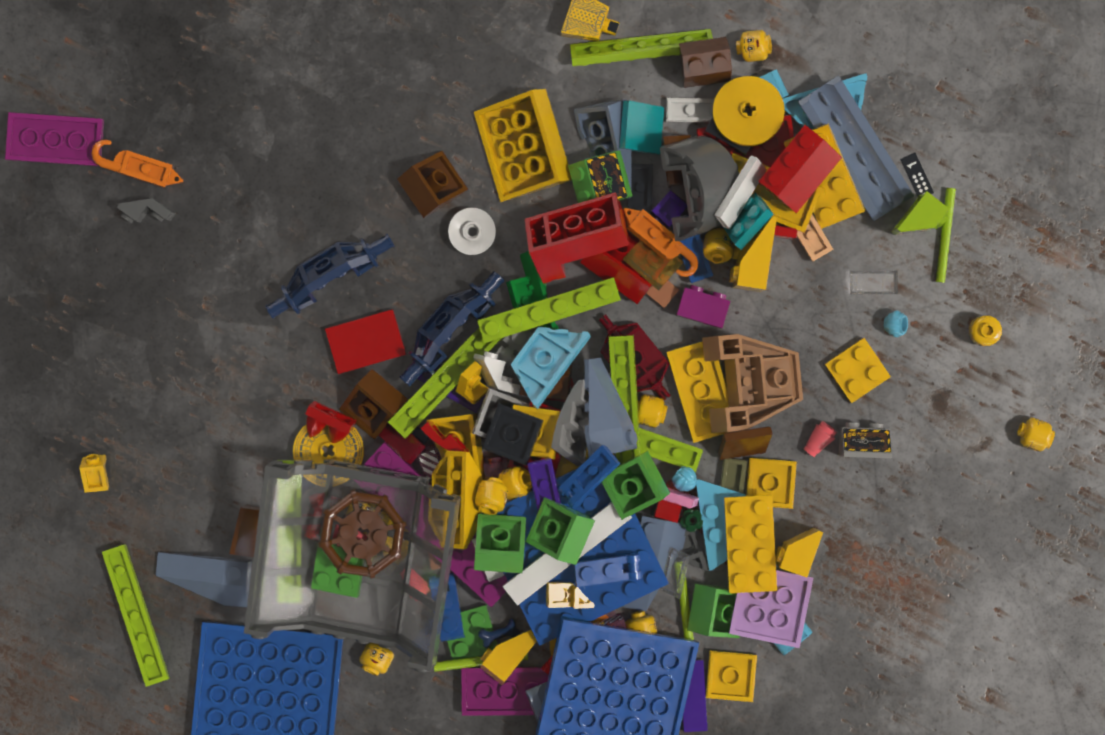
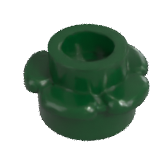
[680,509,703,532]

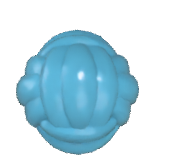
[883,310,908,338]
[672,466,697,491]

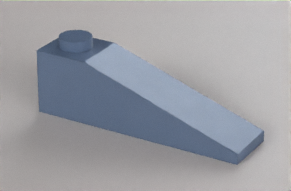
[574,99,631,199]
[585,358,637,457]
[623,514,686,612]
[156,552,252,607]

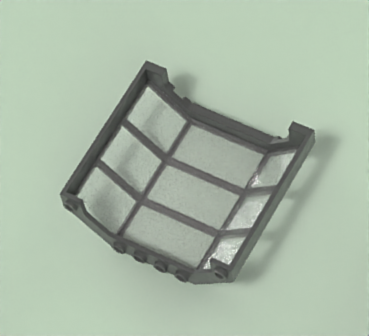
[244,459,461,673]

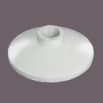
[448,208,496,255]

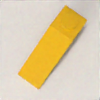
[480,630,537,685]

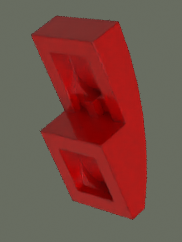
[421,422,470,452]

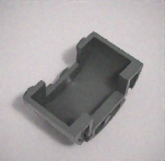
[660,136,739,241]

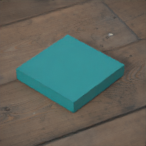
[620,100,664,154]

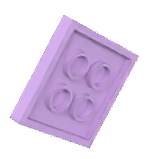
[729,570,813,648]

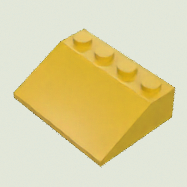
[474,89,572,202]

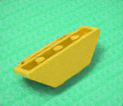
[431,451,482,549]

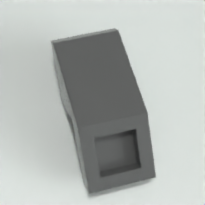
[117,198,175,223]

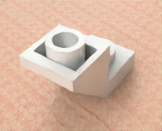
[473,351,520,395]

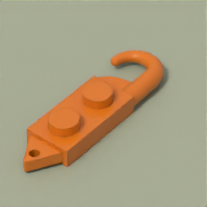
[91,140,183,188]
[623,208,698,277]

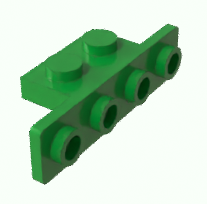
[506,251,559,330]

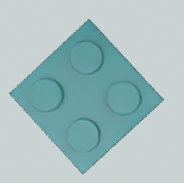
[723,192,774,250]

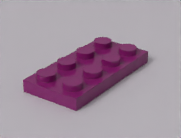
[5,112,104,167]
[461,667,548,716]

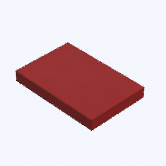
[325,309,407,374]

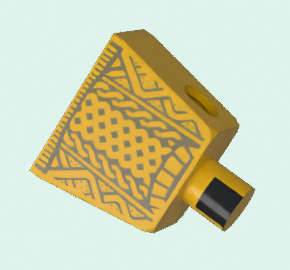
[561,0,620,42]

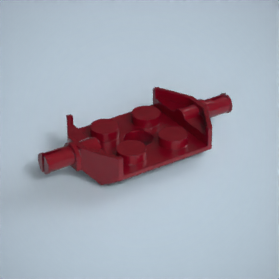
[598,314,671,401]

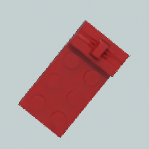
[525,192,629,284]

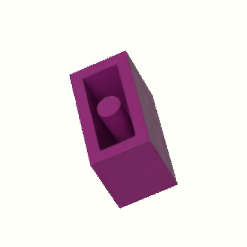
[676,285,731,329]

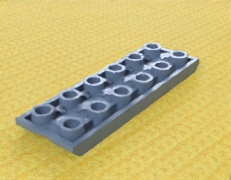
[798,75,914,221]

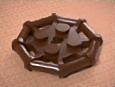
[318,489,407,579]

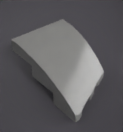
[551,380,589,466]

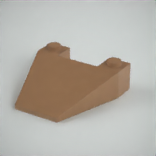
[702,334,803,433]

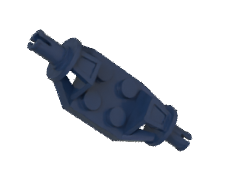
[265,233,395,319]
[399,271,505,387]

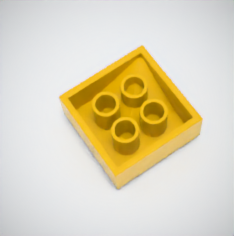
[729,217,777,292]

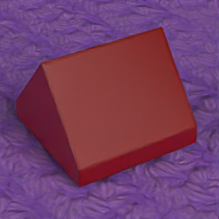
[654,500,682,523]

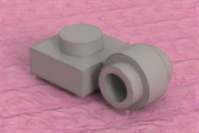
[495,330,533,368]

